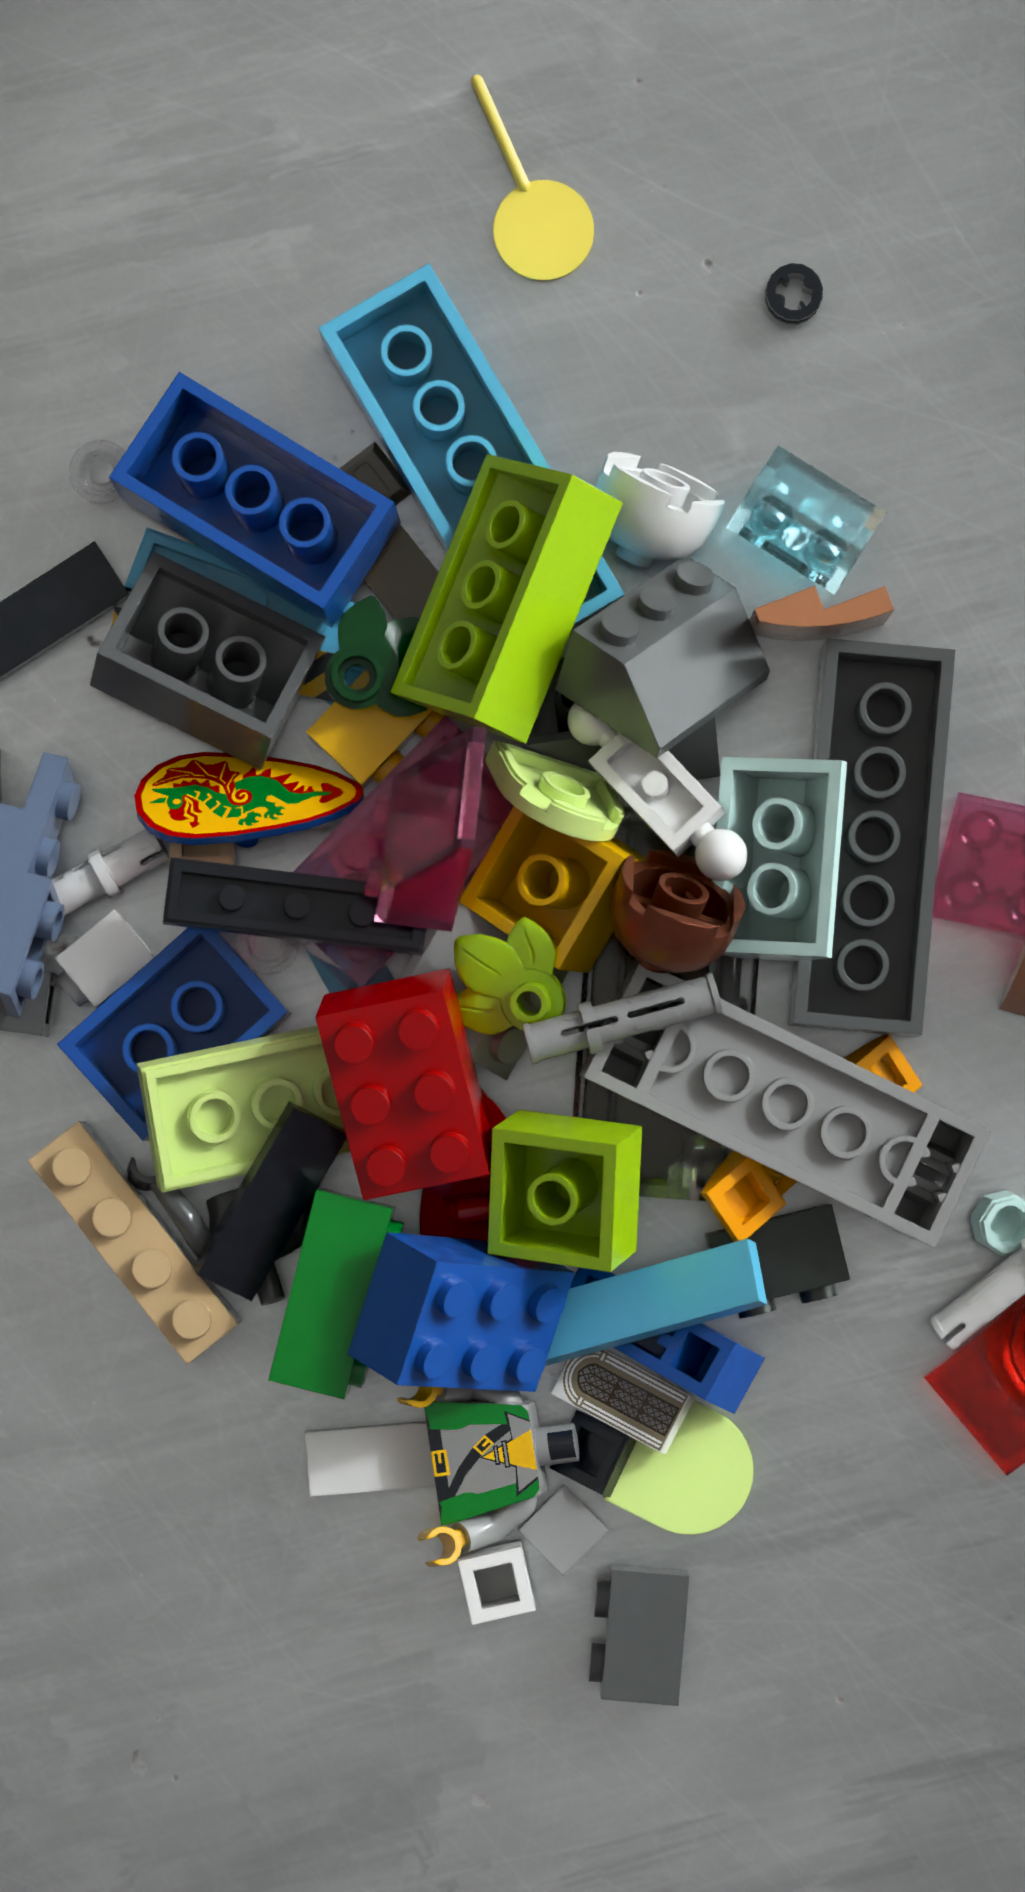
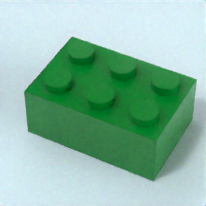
[268,1188,404,1399]

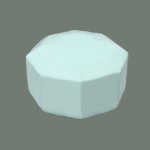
[970,1190,1025,1257]

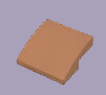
[750,585,894,641]

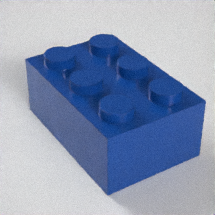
[57,928,292,1141]
[348,1232,575,1392]

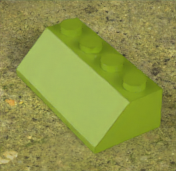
[390,454,623,744]

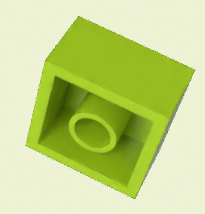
[488,1110,642,1272]

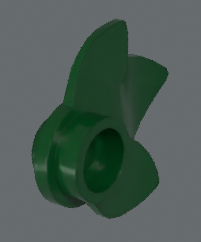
[325,596,429,717]

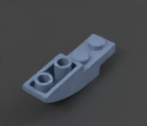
[0,752,81,1019]

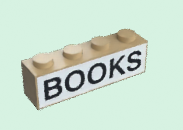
[28,1121,242,1364]

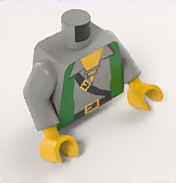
[397,1386,579,1567]

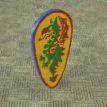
[134,752,364,848]

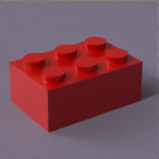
[315,968,492,1201]

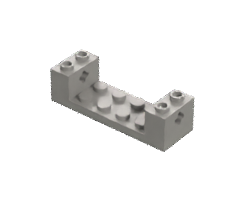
[579,960,992,1248]

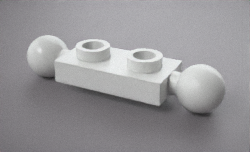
[567,703,748,881]

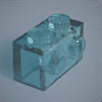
[726,445,887,595]

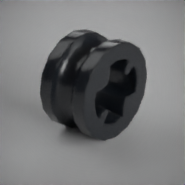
[765,263,823,325]

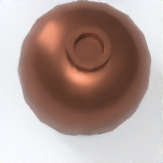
[609,850,746,974]

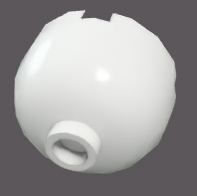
[596,452,725,568]

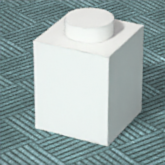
[55,909,155,1008]
[458,1540,536,1625]

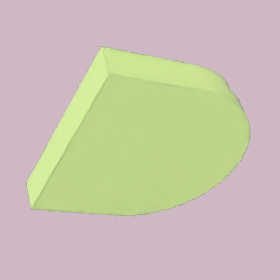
[485,740,625,841]
[603,1400,754,1534]

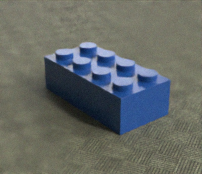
[109,372,401,628]

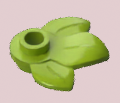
[454,917,566,1035]

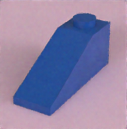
[570,1267,765,1414]

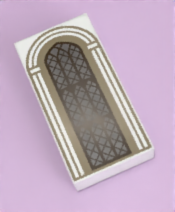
[551,1350,695,1454]

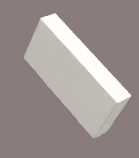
[305,1421,436,1497]

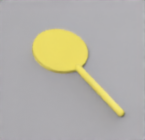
[471,75,594,281]

